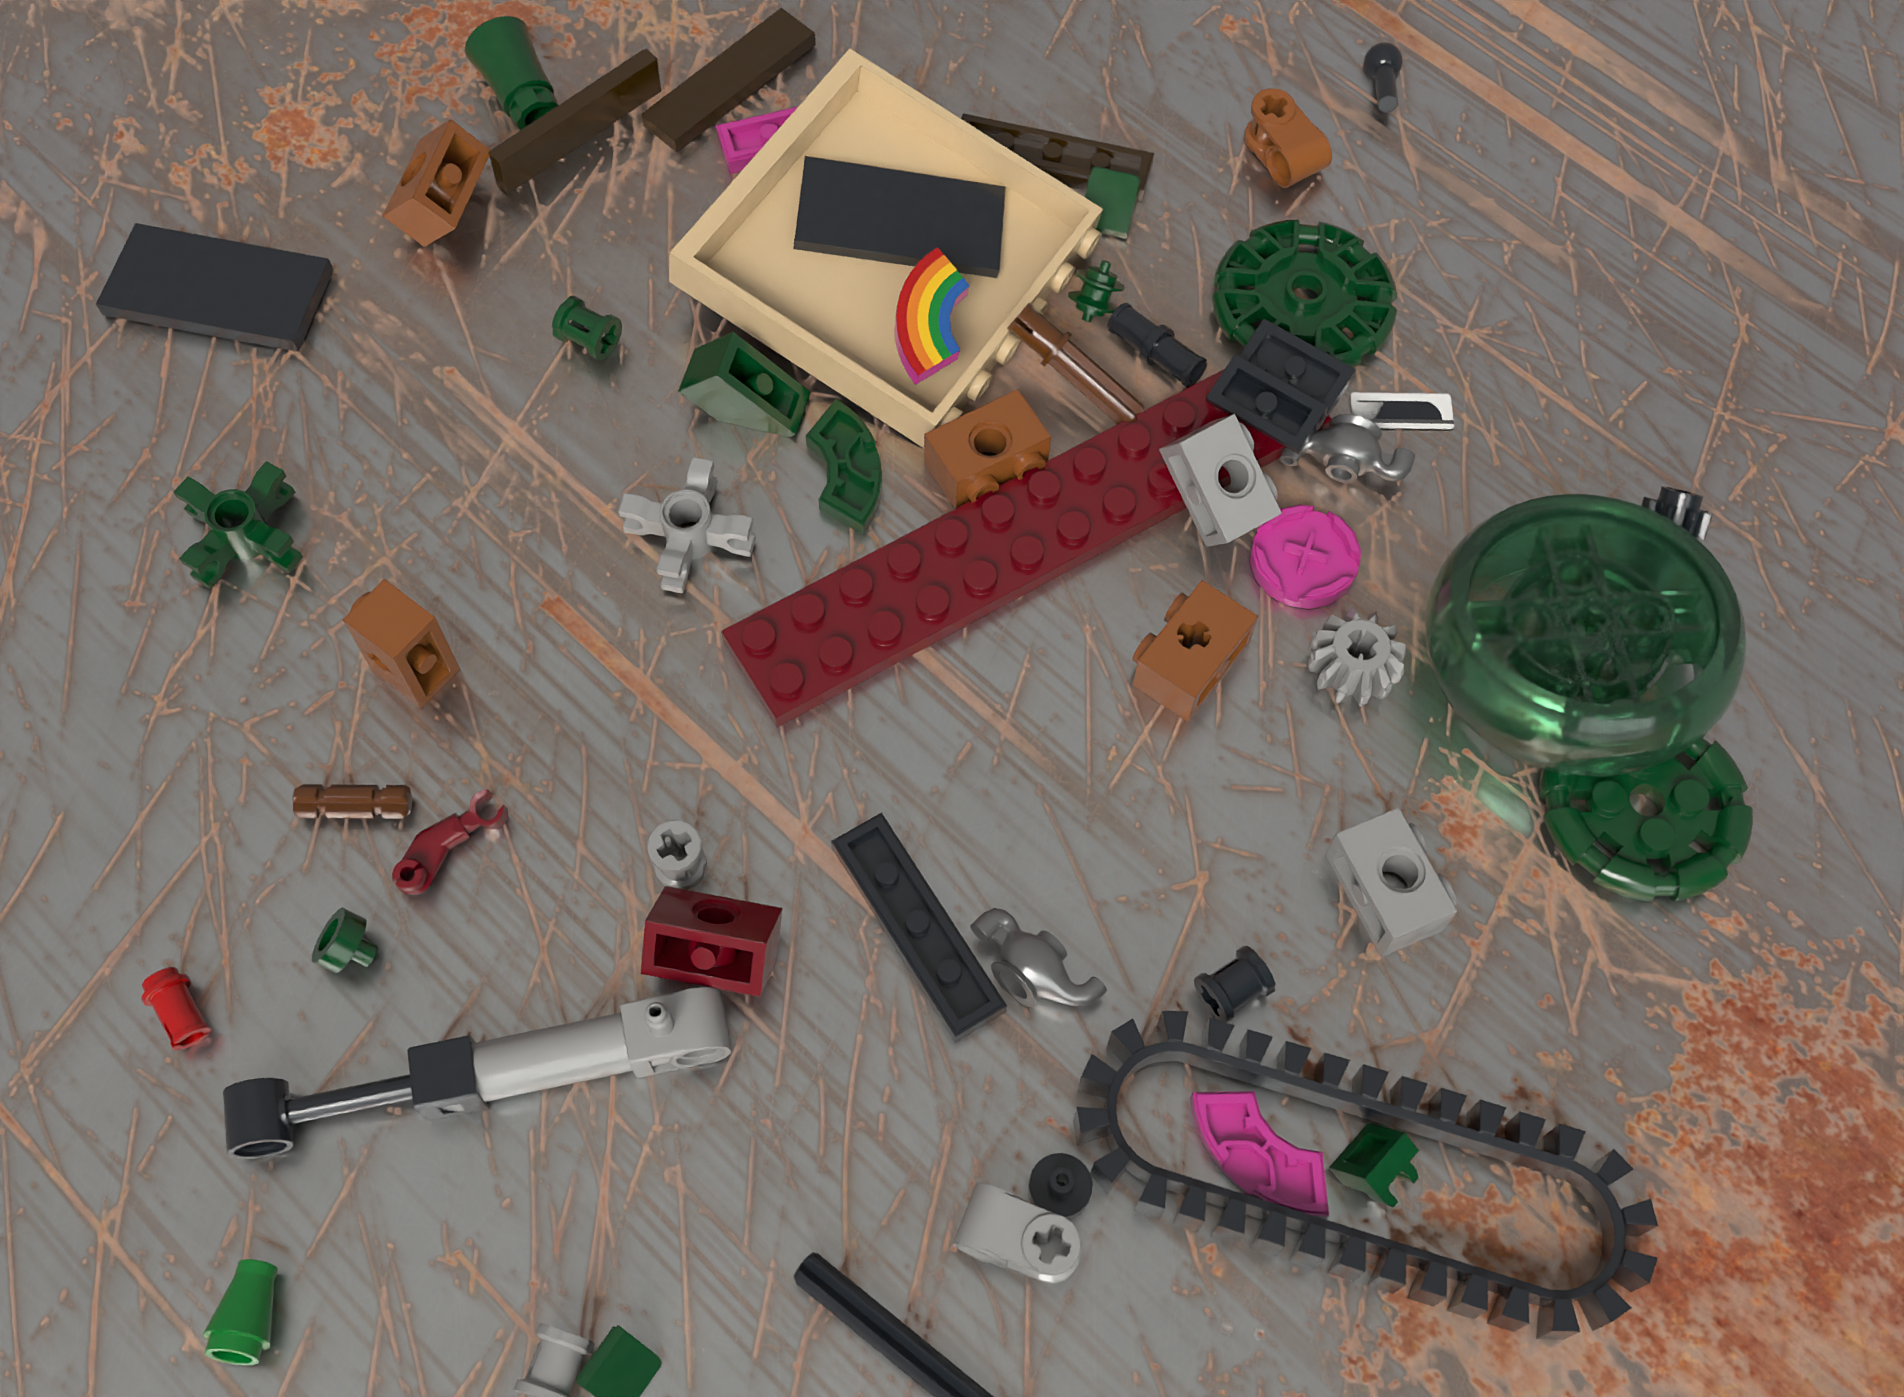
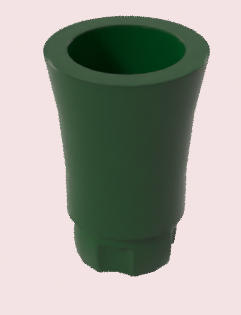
[465,16,558,130]

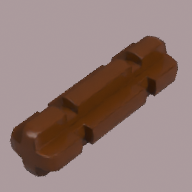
[292,784,412,819]

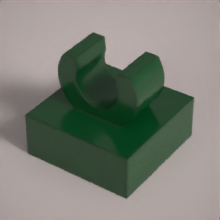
[1329,1123,1419,1207]

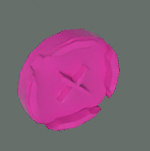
[1249,505,1361,609]

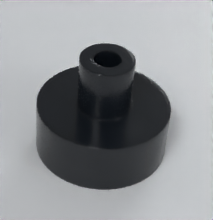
[1028,1153,1093,1221]

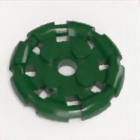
[1212,219,1397,368]
[1539,707,1753,902]

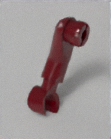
[392,789,508,895]

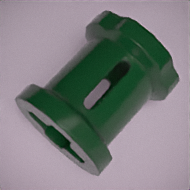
[552,296,622,361]

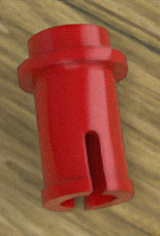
[141,967,211,1050]

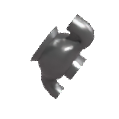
[1280,414,1415,483]
[970,908,1107,1008]

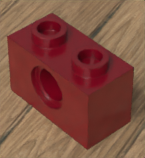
[641,886,783,997]

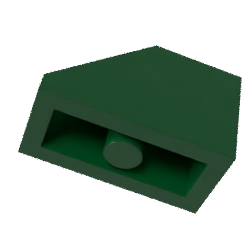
[678,332,811,437]

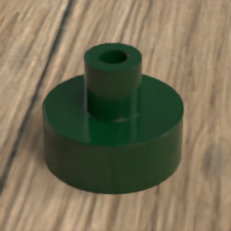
[312,907,378,973]

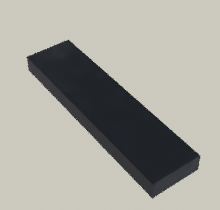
[831,812,1007,1043]

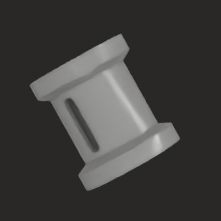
[647,820,707,890]
[513,1324,595,1397]

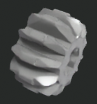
[1308,607,1406,708]

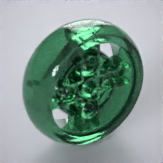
[1425,494,1747,777]

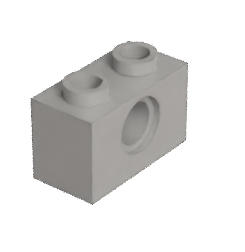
[1159,414,1282,547]
[1325,807,1458,957]

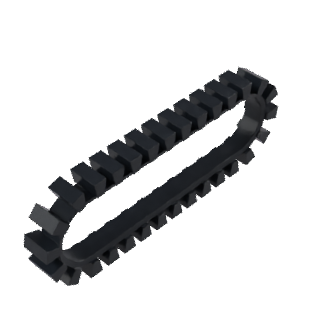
[1073,1011,1658,1340]

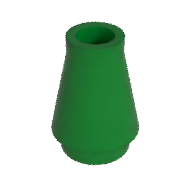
[203,1259,278,1365]

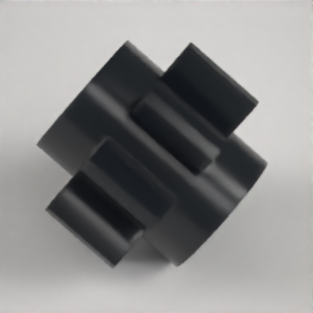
[1636,486,1713,550]

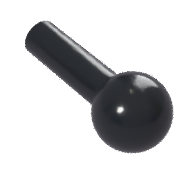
[1364,42,1403,112]

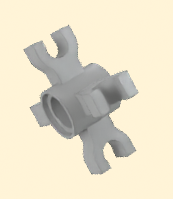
[618,457,756,593]

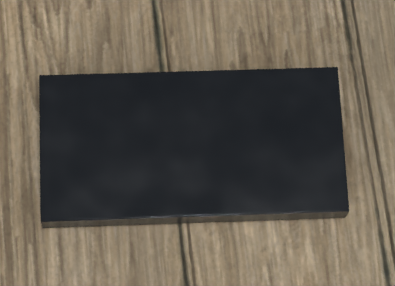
[793,156,1006,278]
[96,223,334,352]

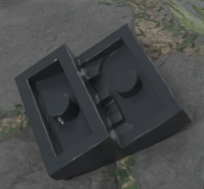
[1206,319,1356,454]

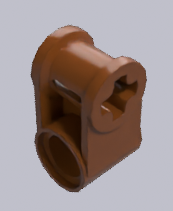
[1244,88,1332,188]

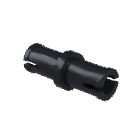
[1107,303,1207,388]

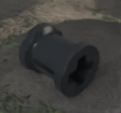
[1194,946,1276,1023]

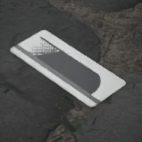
[1350,392,1454,429]

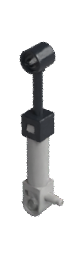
[223,987,732,1159]

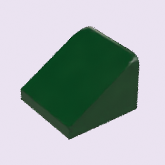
[1085,167,1140,239]
[576,1325,662,1397]

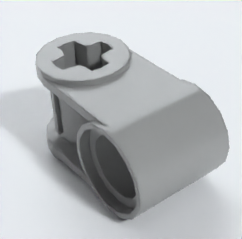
[953,1182,1081,1284]

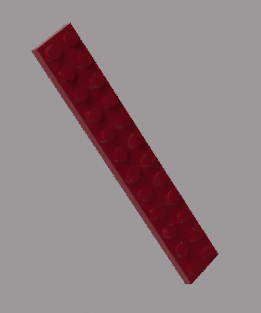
[721,369,1332,728]

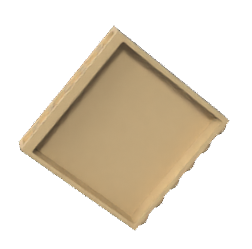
[669,49,1103,448]

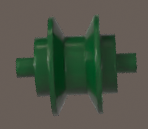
[1068,260,1125,322]

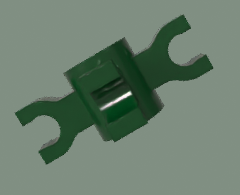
[173,461,303,589]

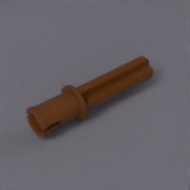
[1007,302,1144,424]

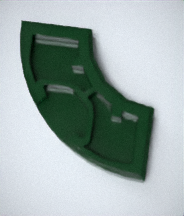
[806,399,882,535]

